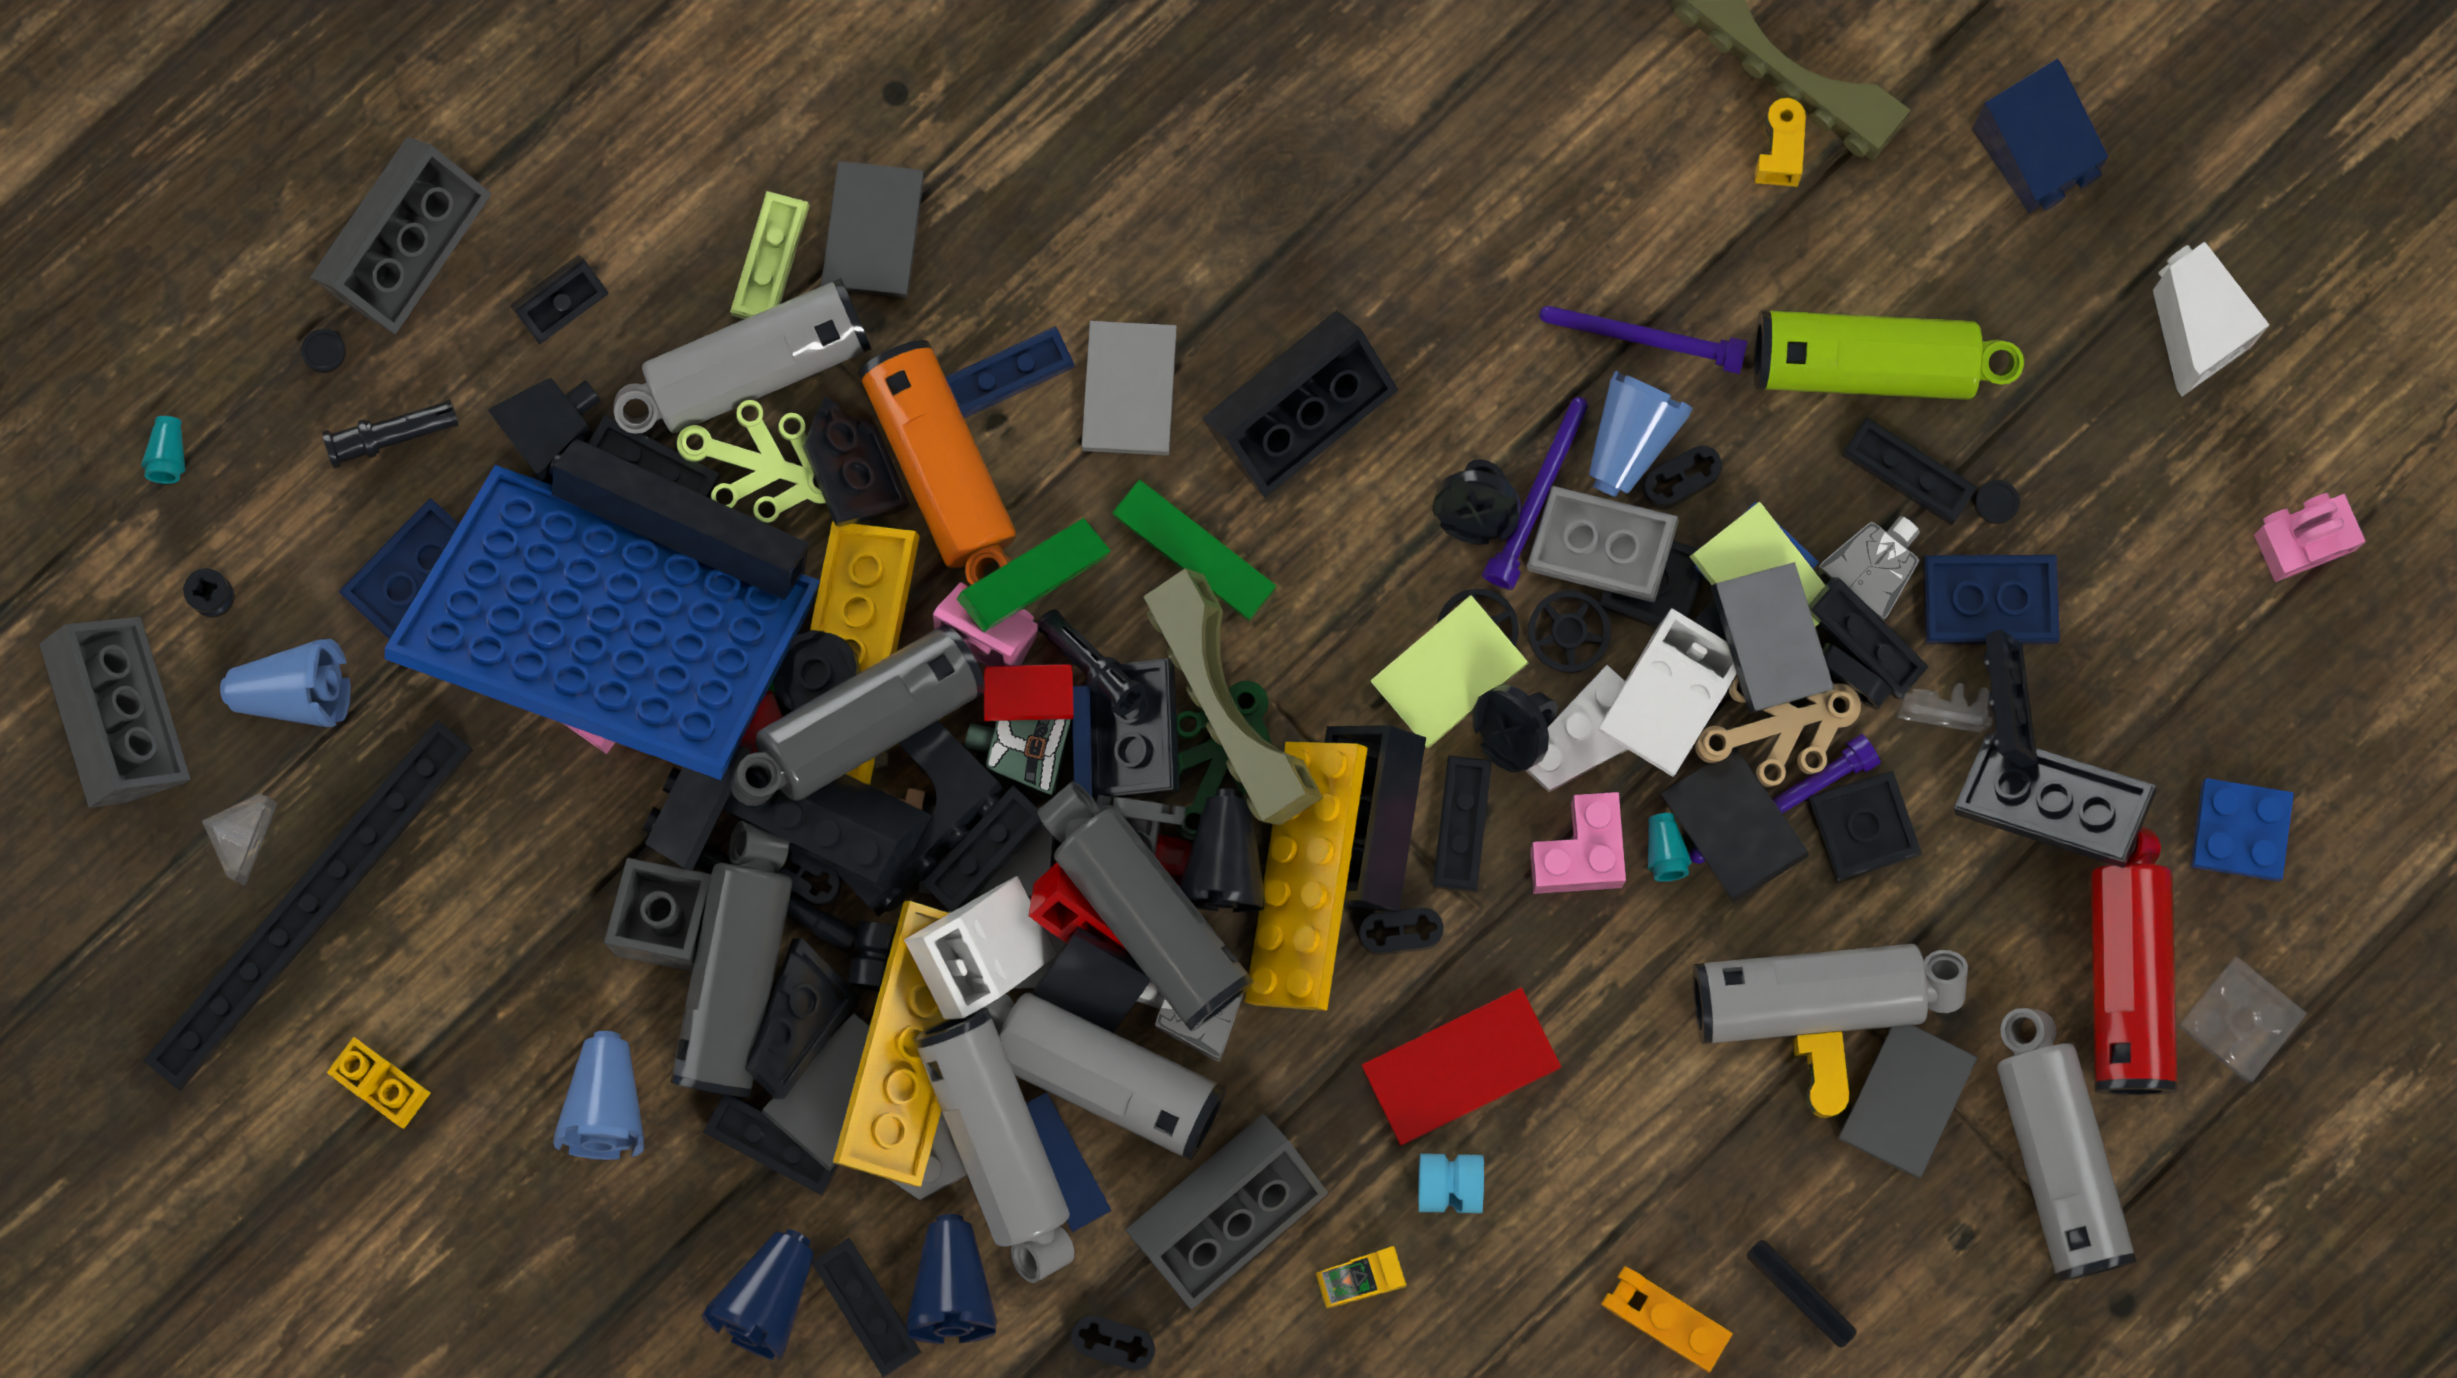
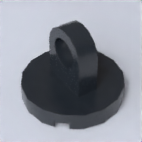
[1432,459,1522,545]
[1473,685,1558,772]

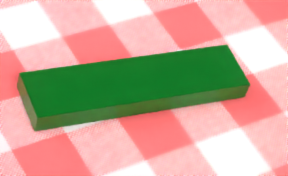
[1112,479,1277,622]
[956,518,1111,632]

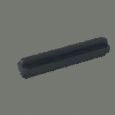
[1746,1240,1857,1348]

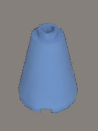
[1589,371,1693,498]
[220,639,351,727]
[553,1031,645,1160]

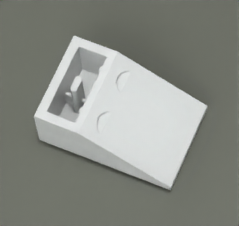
[1597,608,1737,777]
[904,876,1057,1019]

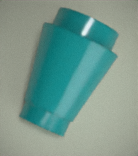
[141,416,186,484]
[1648,813,1692,882]

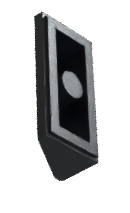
[510,255,609,345]

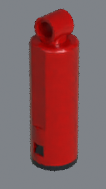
[2091,826,2178,1096]

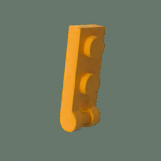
[1601,1266,1733,1373]

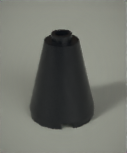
[1179,789,1265,913]

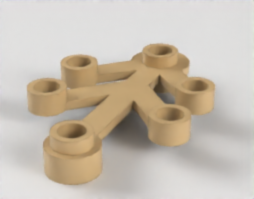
[1694,677,1861,787]

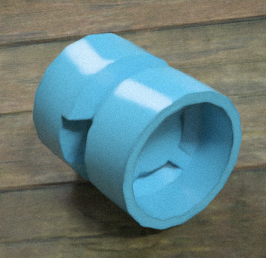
[1418,1153,1484,1214]

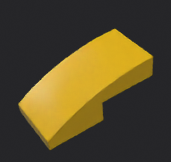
[327,1037,431,1129]

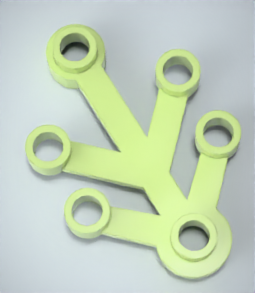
[677,400,826,524]

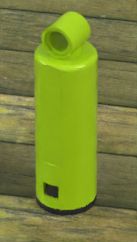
[1753,310,2024,400]

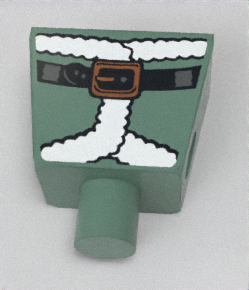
[965,719,1073,800]

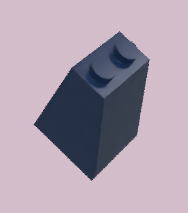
[1972,58,2108,213]

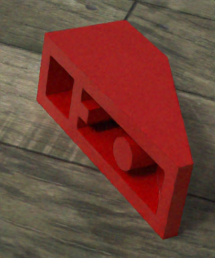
[1028,863,1132,957]

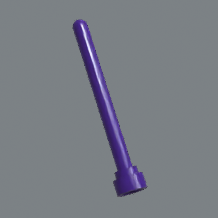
[1539,306,1748,375]
[1482,397,1588,590]
[1689,734,1881,864]

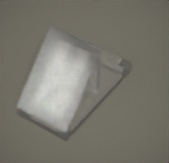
[202,794,277,886]

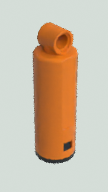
[858,340,1016,585]

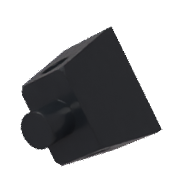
[488,378,601,483]

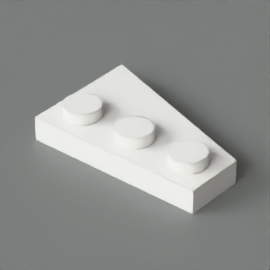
[1525,665,1628,792]

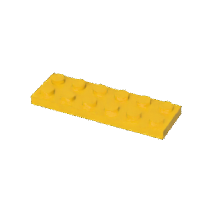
[803,521,920,785]
[1245,742,1368,1011]
[833,901,950,1187]

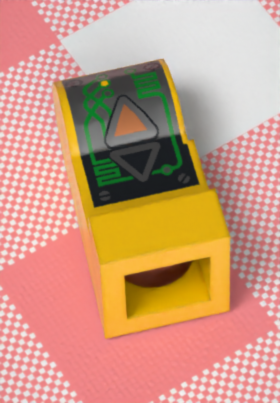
[1755,98,1806,187]
[1793,1031,1849,1118]
[1315,1246,1406,1308]

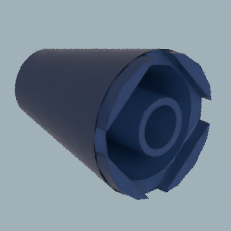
[906,1214,997,1344]
[701,1229,814,1360]

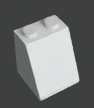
[2153,242,2269,396]

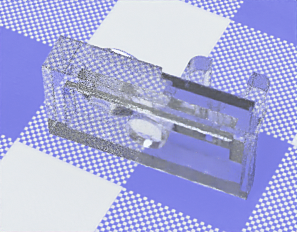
[1897,683,1992,734]

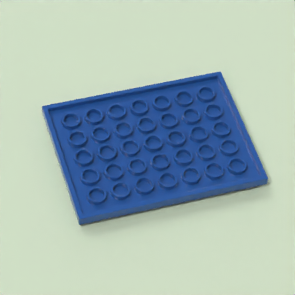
[384,465,820,780]

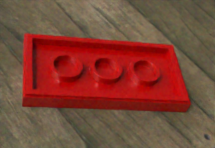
[1361,987,1562,1147]

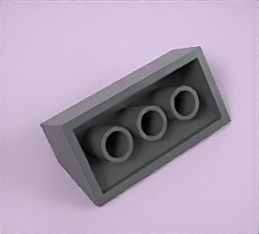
[310,137,492,335]
[39,616,191,808]
[1125,1114,1329,1310]

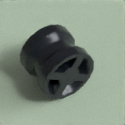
[183,568,235,618]

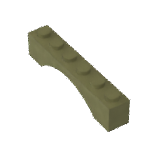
[1671,0,1911,161]
[1143,568,1323,825]

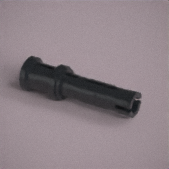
[322,399,459,469]
[1037,609,1146,716]

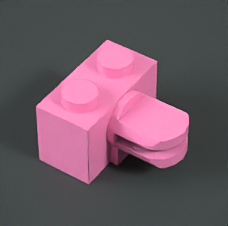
[2254,493,2366,582]

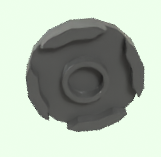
[1097,795,1186,856]

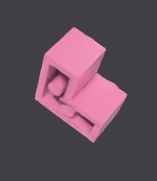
[1530,792,1626,894]

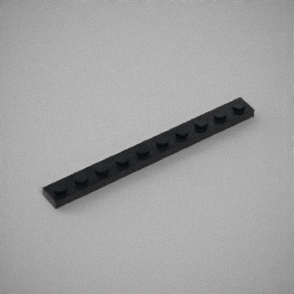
[144,720,473,1091]

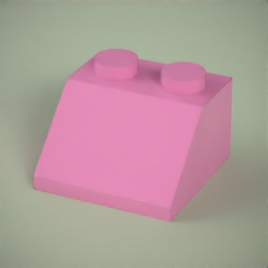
[933,582,1038,666]

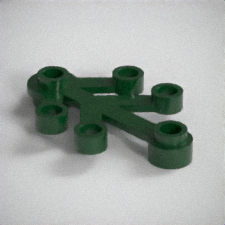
[1176,681,1279,842]

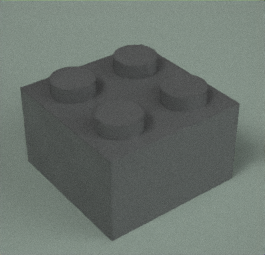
[604,858,712,971]

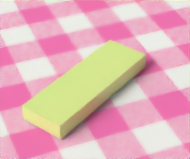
[730,191,809,319]

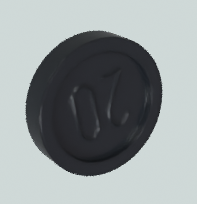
[301,329,346,373]
[1975,480,2020,524]

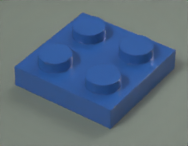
[2191,778,2294,882]

